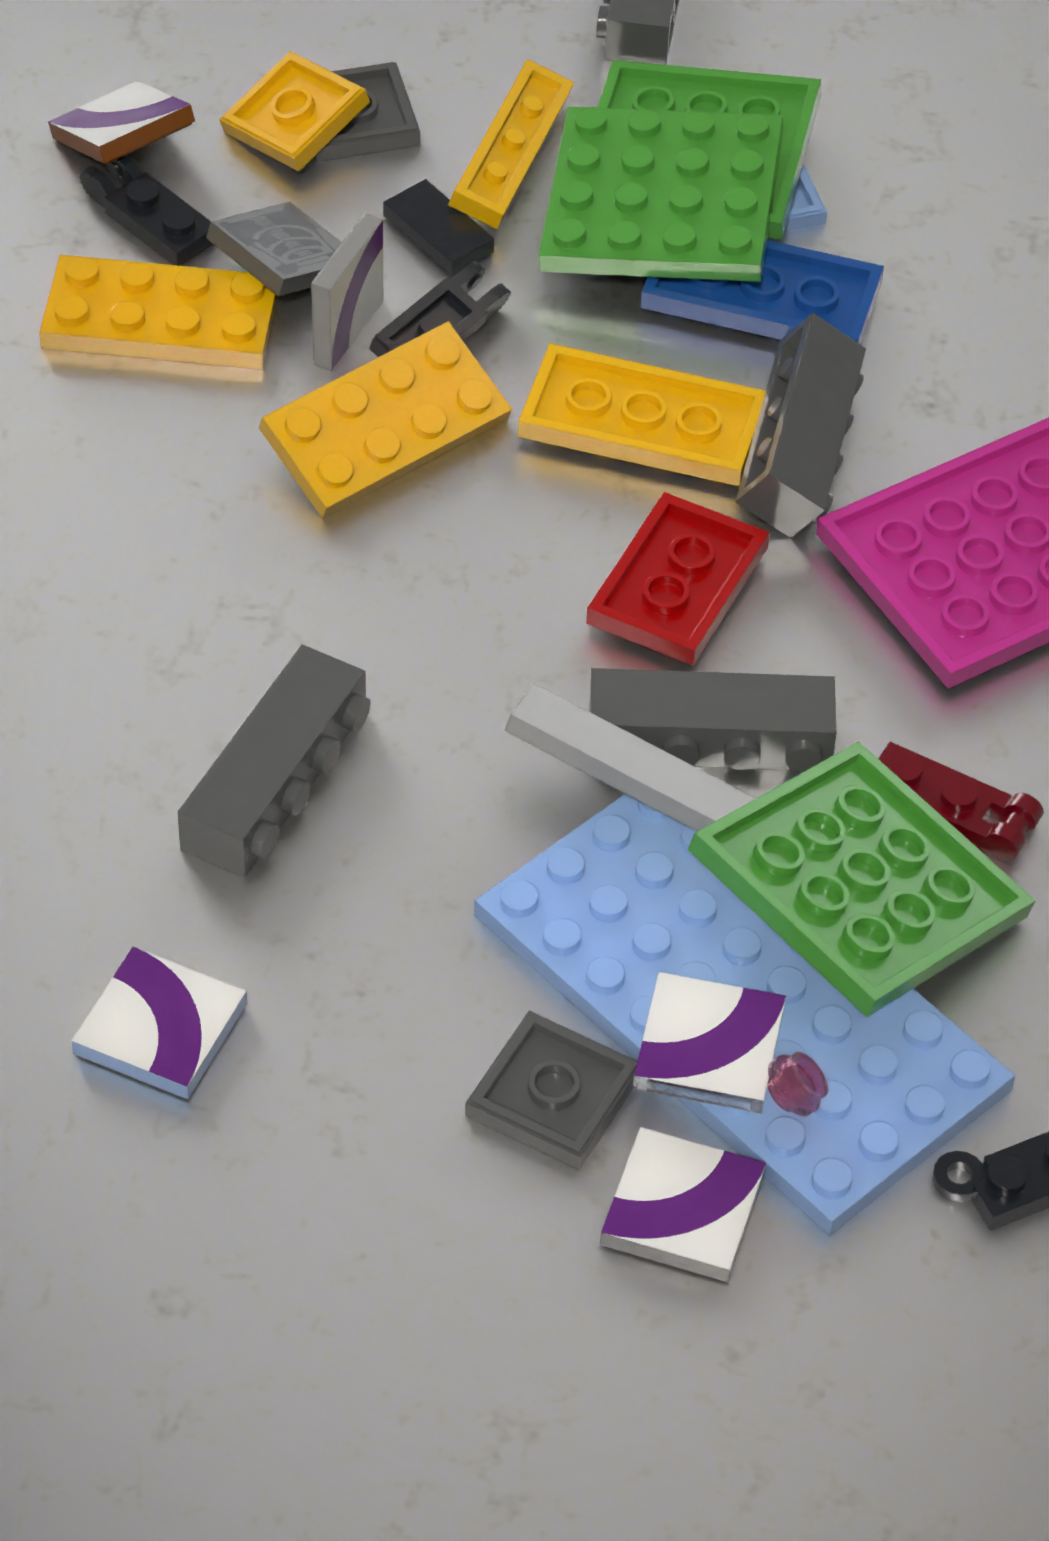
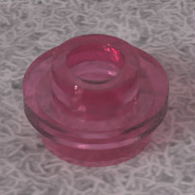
[768,1052,828,1117]

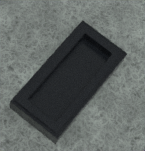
[383,179,494,276]

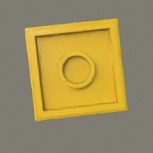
[219,51,370,172]

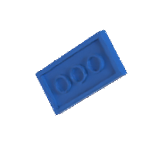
[641,240,884,345]

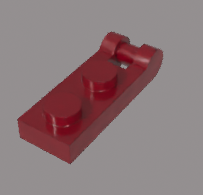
[878,741,1044,861]

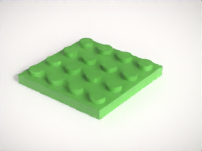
[597,60,822,239]
[538,107,783,282]
[687,741,1036,1017]

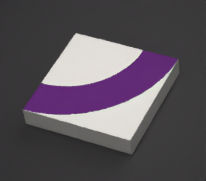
[311,213,384,371]

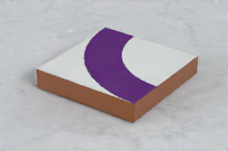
[48,81,195,164]

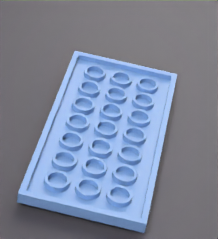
[474,794,1015,1236]

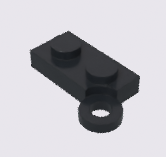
[932,1131,1049,1231]

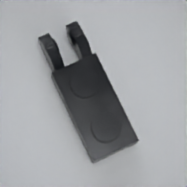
[79,155,212,266]
[369,261,511,357]

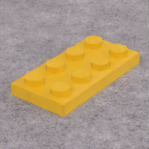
[39,255,278,370]
[259,321,512,518]
[518,343,766,486]

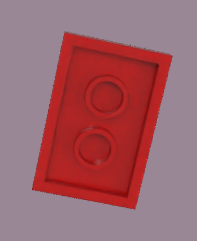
[586,492,770,666]

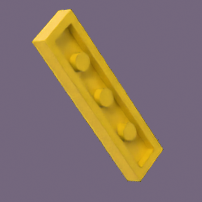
[448,59,575,229]

